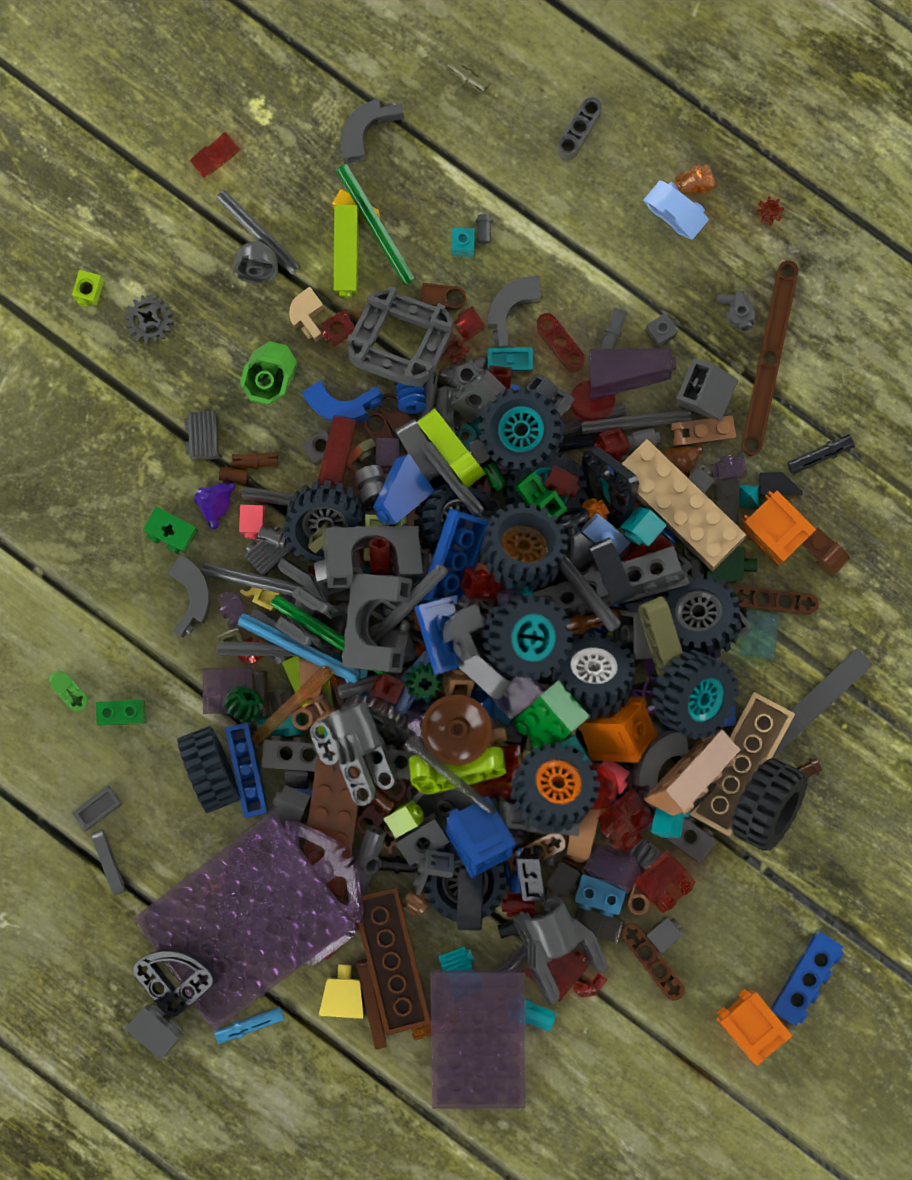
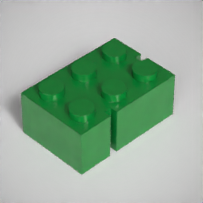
[512,681,589,750]

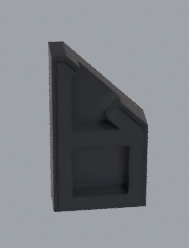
[759,472,803,496]

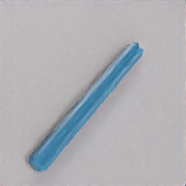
[238,614,361,683]

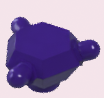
[194,482,235,529]

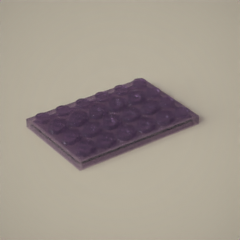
[431,970,525,1109]

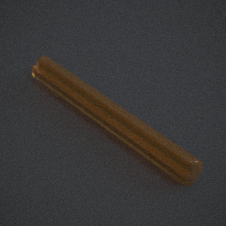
[251,665,333,745]

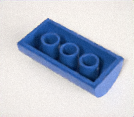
[423,509,489,605]

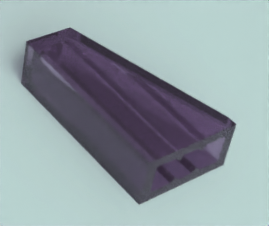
[589,348,676,399]

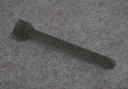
[402,734,496,815]

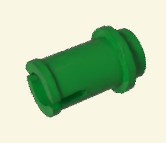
[481,460,507,491]

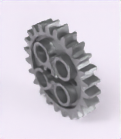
[342,694,414,746]

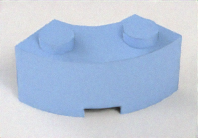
[643,180,709,240]

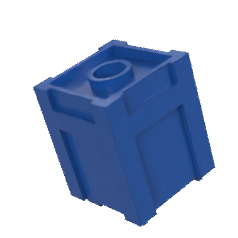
[444,796,516,878]

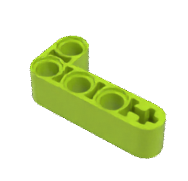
[417,408,486,488]
[409,747,506,794]

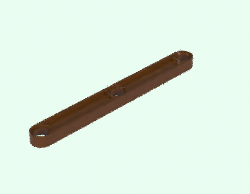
[741,260,798,456]

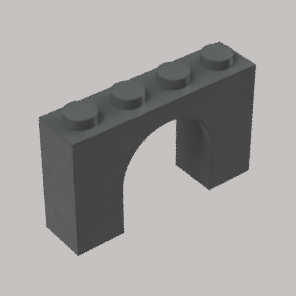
[323,525,423,588]
[342,573,412,673]

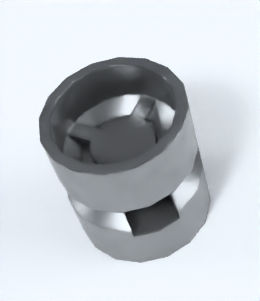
[354,465,386,508]

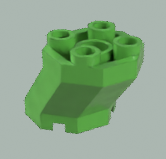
[240,341,298,406]

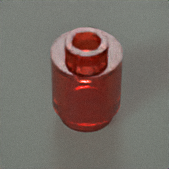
[502,894,535,917]

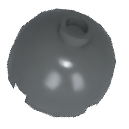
[233,241,278,284]

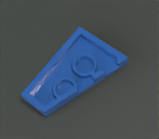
[414,595,459,675]

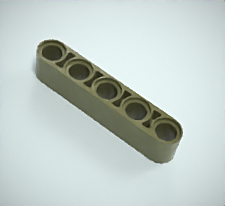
[638,597,682,677]

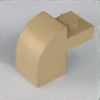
[289,287,324,343]

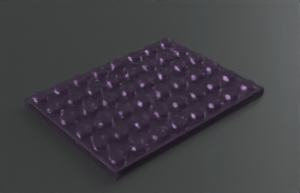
[133,812,356,1031]

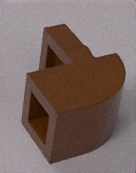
[801,527,850,577]

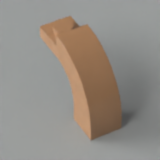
[567,789,607,863]

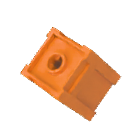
[740,490,816,566]
[578,697,658,763]
[716,989,792,1066]

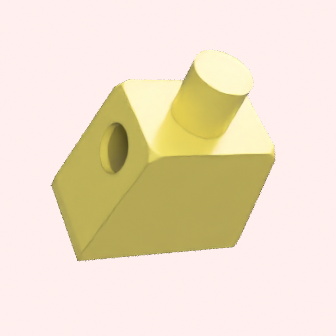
[319,964,364,1019]

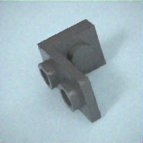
[412,850,454,895]

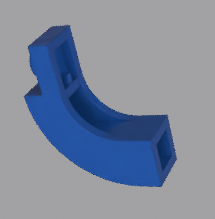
[301,381,385,425]

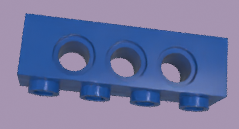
[225,723,269,818]
[770,931,844,1026]

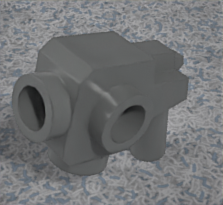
[717,291,756,332]

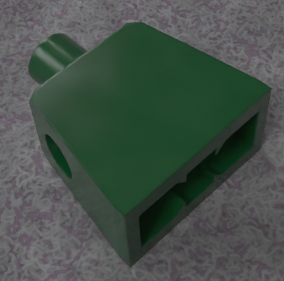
[705,546,757,584]

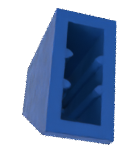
[373,454,435,526]

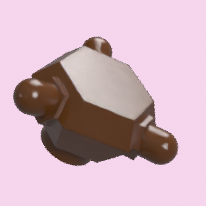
[661,445,703,477]

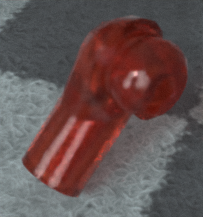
[573,973,608,998]

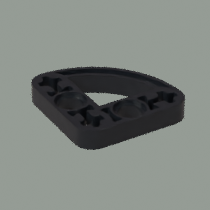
[582,446,639,529]
[133,948,217,1017]

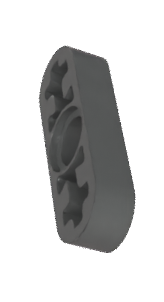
[91,829,126,896]

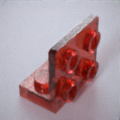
[634,850,696,914]

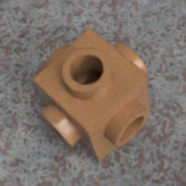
[441,668,475,697]

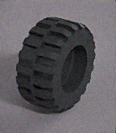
[731,758,808,851]

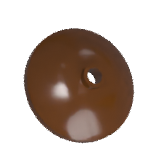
[421,694,492,765]

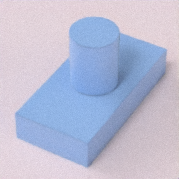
[581,513,630,555]

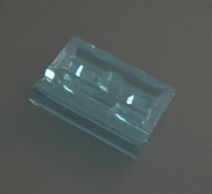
[741,610,781,660]

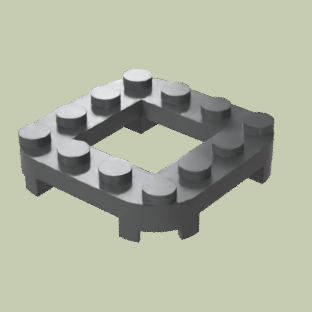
[347,287,453,387]

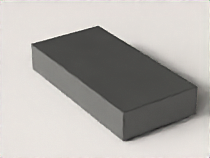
[72,785,123,831]

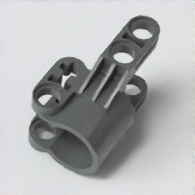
[250,557,347,649]
[310,701,398,806]
[513,893,609,1005]

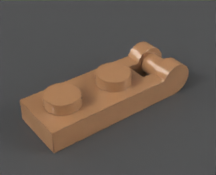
[670,415,736,447]

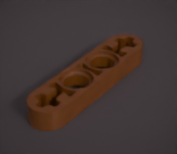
[733,586,819,615]
[621,923,685,1001]
[356,958,387,1050]

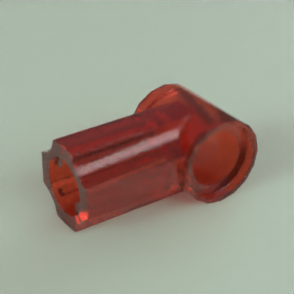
[369,536,392,576]

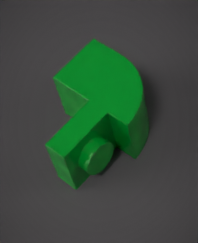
[514,472,567,518]

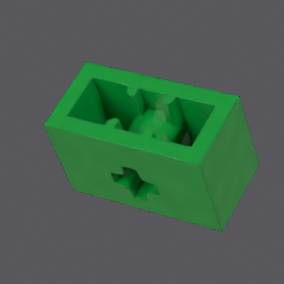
[143,506,198,554]
[96,699,146,726]

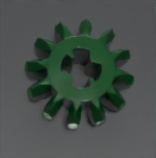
[404,661,445,701]
[223,685,264,724]

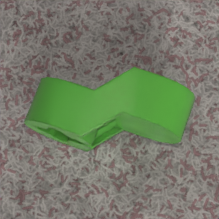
[49,670,87,711]

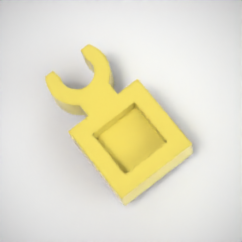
[240,587,283,612]

